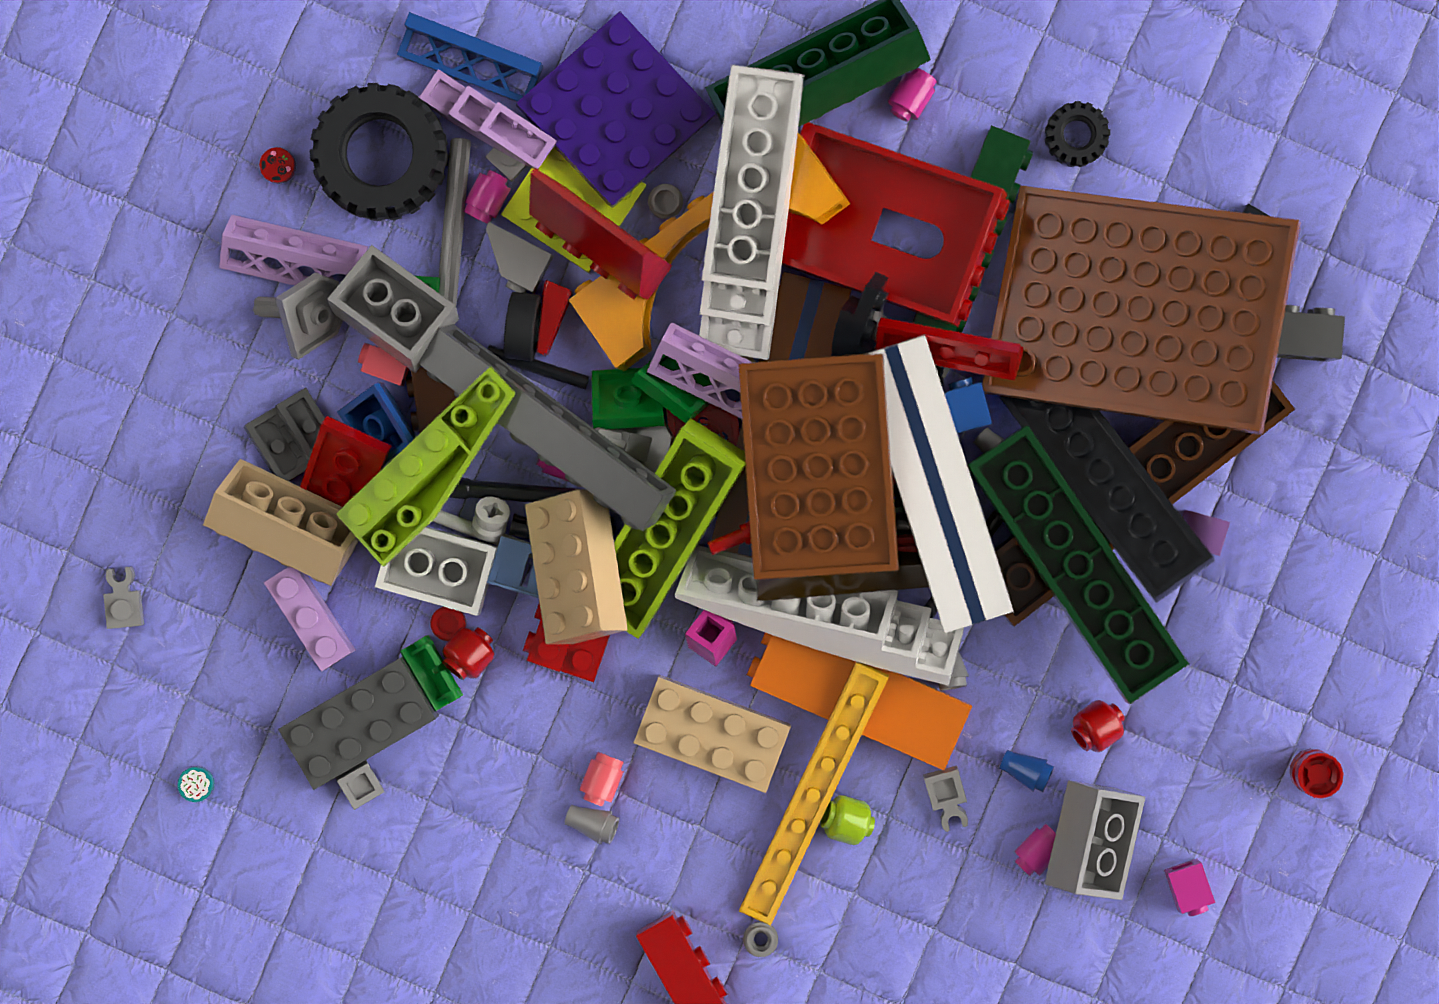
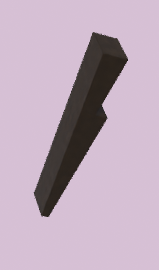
[756,551,929,601]

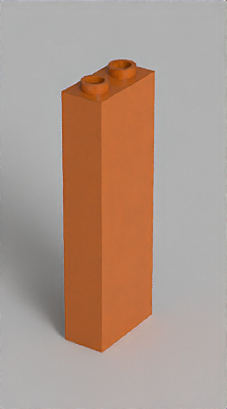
[746,633,972,770]

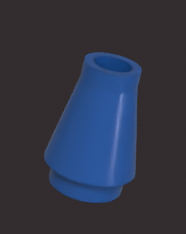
[999,750,1054,792]

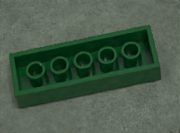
[705,0,931,127]

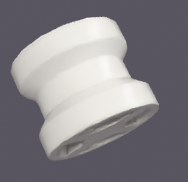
[471,497,510,542]

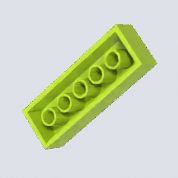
[614,419,746,639]

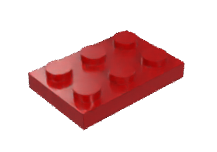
[300,416,391,507]

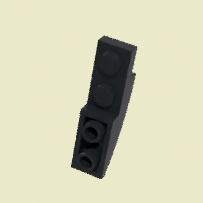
[831,272,889,357]

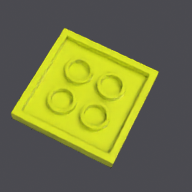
[501,147,647,273]

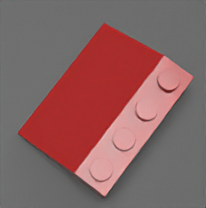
[529,168,672,300]

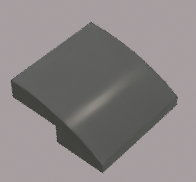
[243,388,325,481]

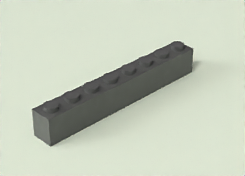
[418,324,677,531]

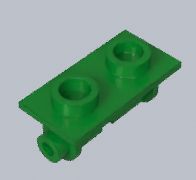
[399,635,463,712]

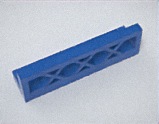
[397,12,543,102]

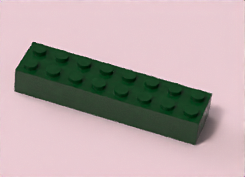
[967,425,1189,704]

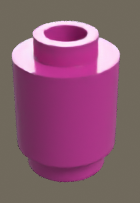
[888,68,937,122]
[463,170,511,224]
[1014,824,1056,876]

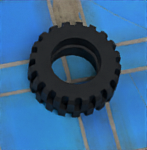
[310,83,449,221]

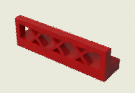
[875,317,1024,381]

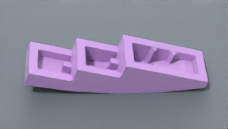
[419,69,557,169]

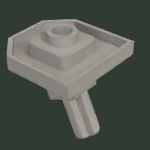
[253,272,343,360]
[595,419,675,474]

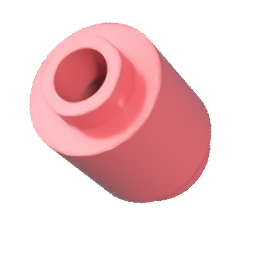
[579,752,624,807]

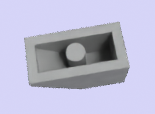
[486,222,554,294]

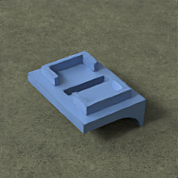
[487,536,539,598]

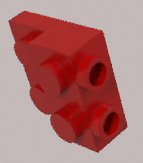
[523,602,610,683]

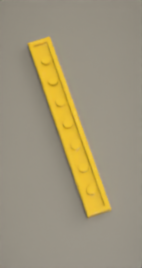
[739,662,889,926]

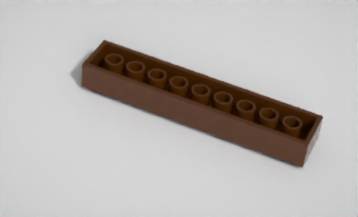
[994,380,1295,627]

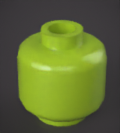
[820,795,875,845]

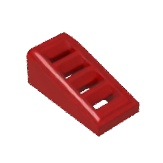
[537,280,573,356]

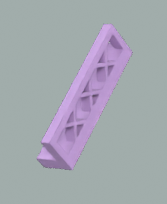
[219,214,368,285]
[647,322,753,419]

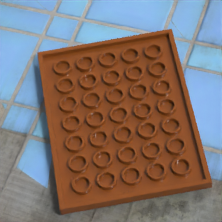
[982,185,1301,434]

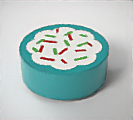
[178,766,214,802]

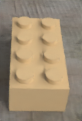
[203,459,359,586]
[525,489,628,644]
[634,674,791,793]

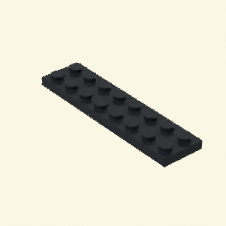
[998,396,1215,603]

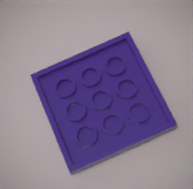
[516,11,716,209]

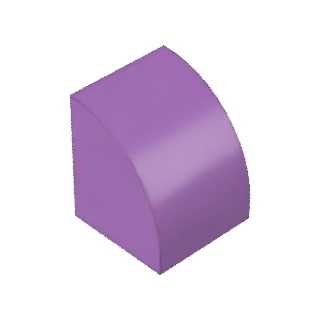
[1183,510,1230,556]

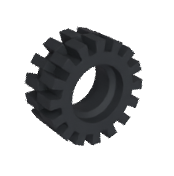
[1044,101,1110,167]

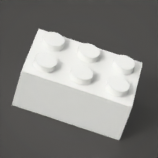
[375,527,498,616]

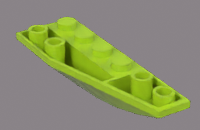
[336,366,515,566]

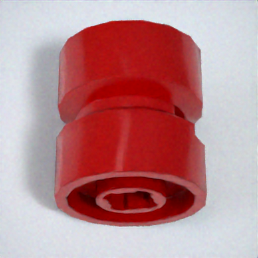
[1289,749,1344,799]

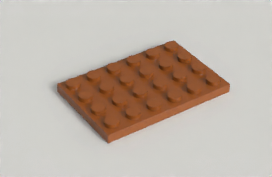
[738,353,899,580]

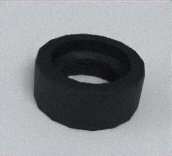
[504,292,541,361]

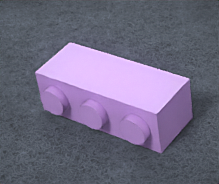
[264,567,356,672]

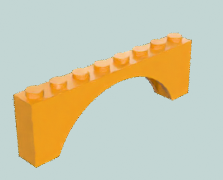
[569,132,850,371]

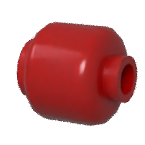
[442,627,494,680]
[1071,700,1125,753]

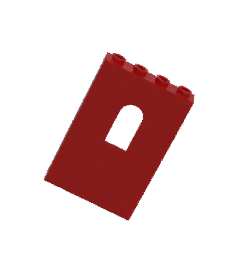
[782,122,1010,327]

